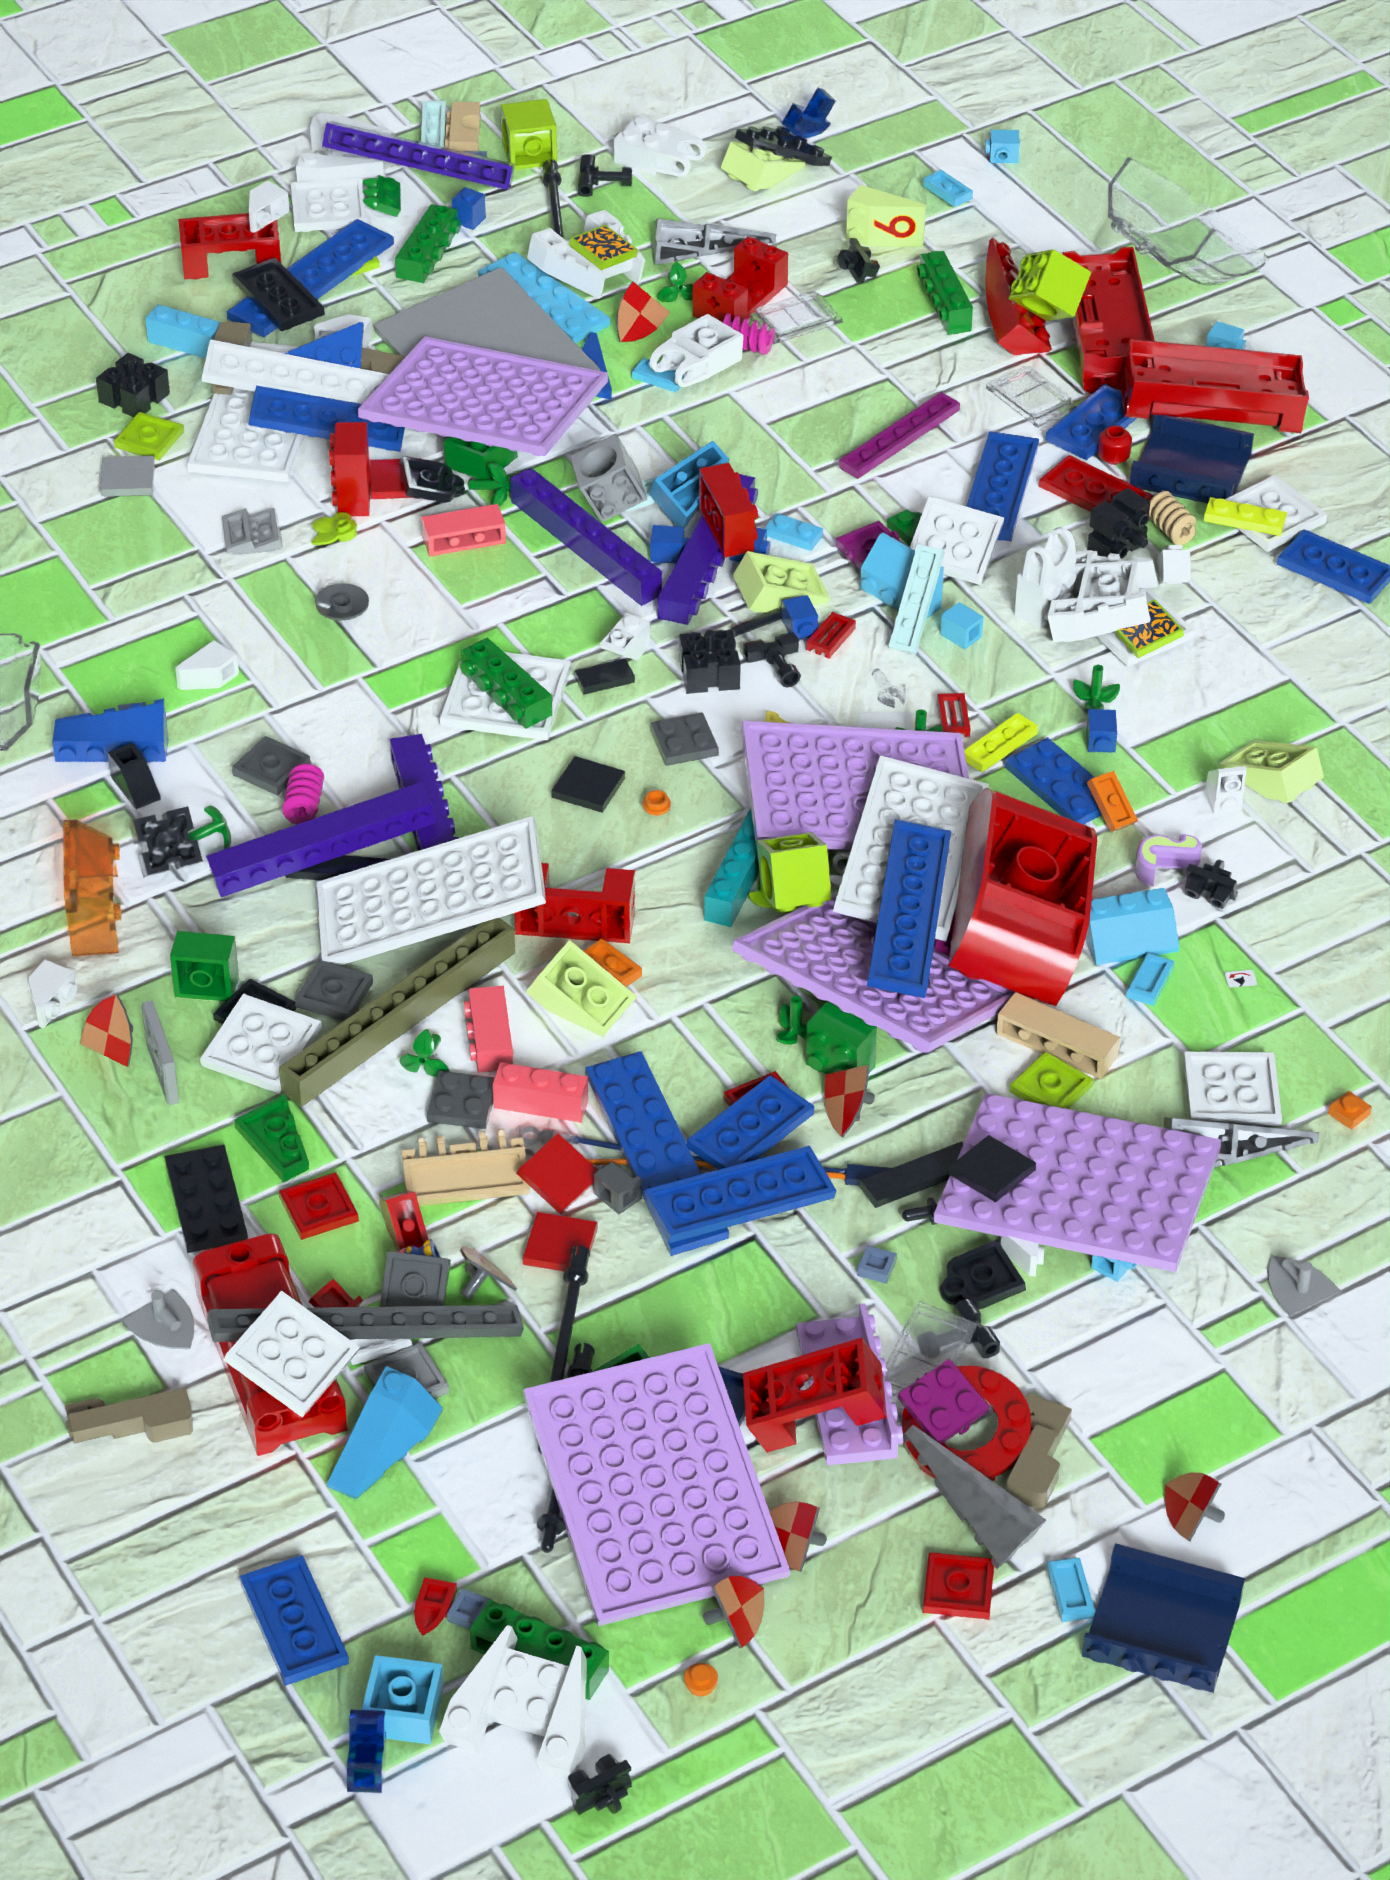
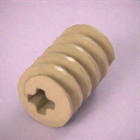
[1149,491,1196,545]

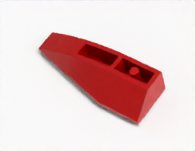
[985,237,1052,355]

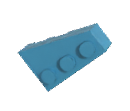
[649,441,729,529]

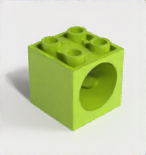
[501,99,557,170]
[1009,249,1091,321]
[756,832,832,912]

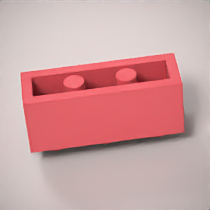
[421,504,506,557]
[464,985,513,1073]
[493,1062,589,1123]

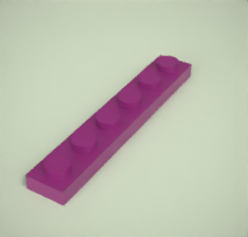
[839,392,960,479]

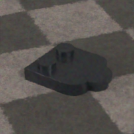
[399,456,465,503]
[940,1239,1026,1310]

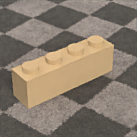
[997,992,1120,1079]

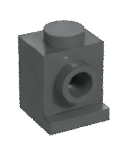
[594,1162,642,1214]

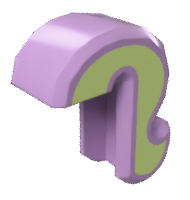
[1135,834,1202,887]

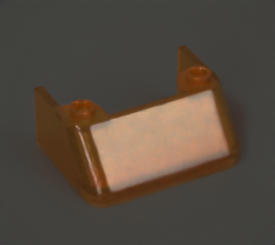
[63,819,121,956]

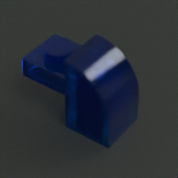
[782,87,836,138]
[347,1709,387,1793]

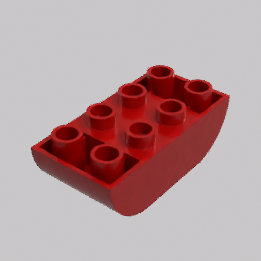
[948,788,1098,1006]

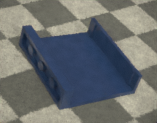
[1130,415,1254,504]
[1082,1543,1245,1693]

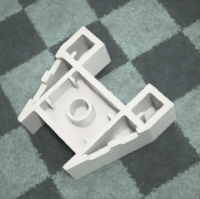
[296,112,393,184]
[527,210,645,299]
[1048,550,1158,642]
[439,1625,587,1780]

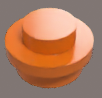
[643,790,671,816]
[684,1663,718,1696]

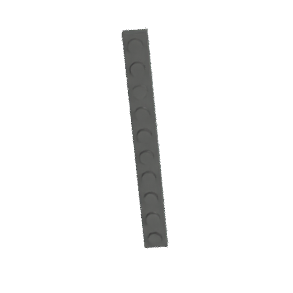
[207,1305,524,1342]

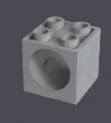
[570,433,648,523]

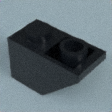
[108,743,161,809]

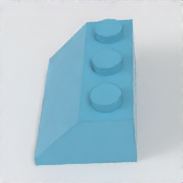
[145,304,221,359]
[860,533,944,618]
[1085,888,1180,965]

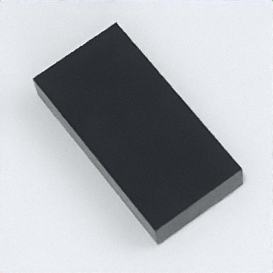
[575,659,635,695]

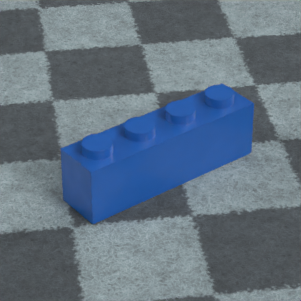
[52,698,169,762]

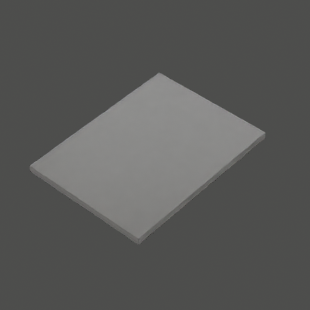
[373,267,600,371]

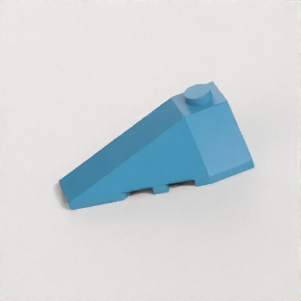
[327,1366,443,1499]

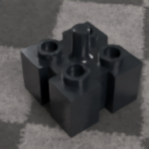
[96,353,170,417]
[1087,488,1150,559]
[679,629,741,694]
[129,806,203,878]

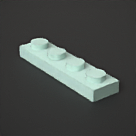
[421,101,446,147]
[889,544,945,655]

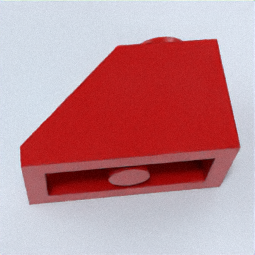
[378,1190,429,1250]

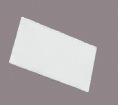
[859,712,912,730]

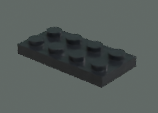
[232,258,325,332]
[164,1144,248,1253]

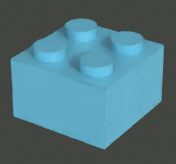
[361,1655,444,1744]

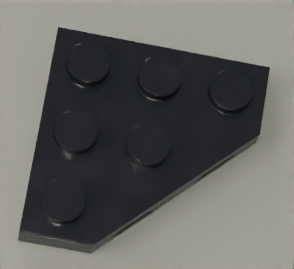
[735,126,832,166]

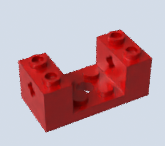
[178,213,281,280]
[693,236,788,324]
[515,863,635,944]
[743,1337,887,1453]

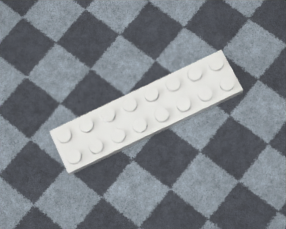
[202,340,390,404]

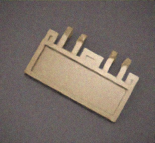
[402,1129,530,1206]

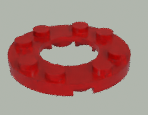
[901,1366,1032,1481]

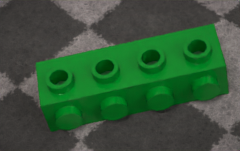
[395,204,461,283]
[917,251,973,335]
[460,637,552,729]
[470,1599,609,1701]

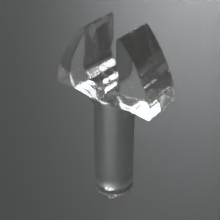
[871,668,906,708]

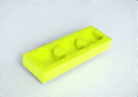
[1204,497,1287,536]
[964,713,1038,773]

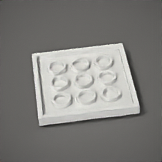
[440,647,571,740]

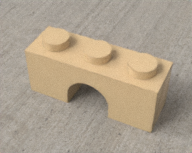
[445,102,481,152]

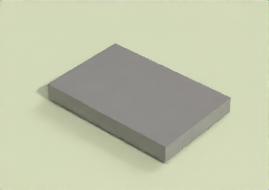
[141,1000,179,1106]

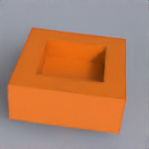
[1328,1091,1372,1130]

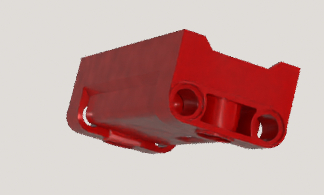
[1062,247,1155,394]
[1120,339,1309,434]
[192,1233,348,1456]

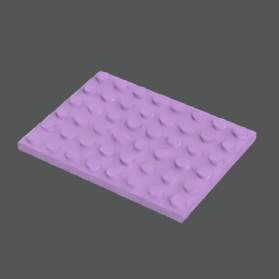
[358,336,608,456]
[741,721,969,850]
[732,897,1020,1053]
[934,1093,1221,1272]
[523,1343,790,1626]

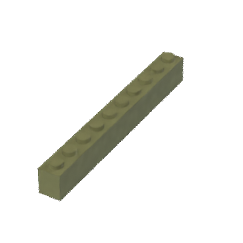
[279,918,515,1107]

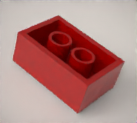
[329,422,371,517]
[699,463,758,558]

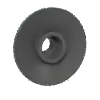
[315,583,369,621]

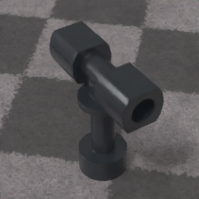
[578,154,632,197]
[742,632,801,688]
[917,1299,1000,1359]

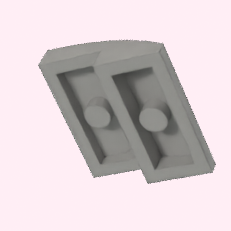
[222,507,283,554]

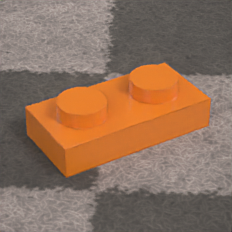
[1087,771,1138,832]
[583,939,642,987]

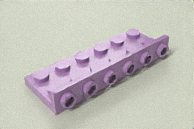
[796,1303,903,1466]

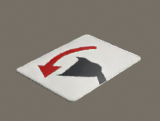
[1225,970,1257,988]

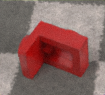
[308,1279,363,1308]

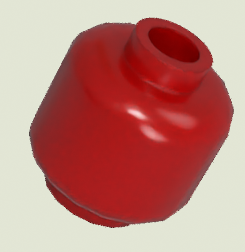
[1098,425,1132,465]

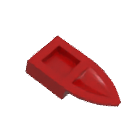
[414,1577,457,1636]

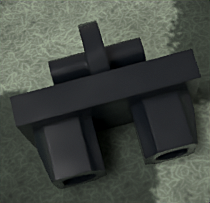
[836,238,880,283]
[1185,859,1238,909]
[568,1754,632,1815]

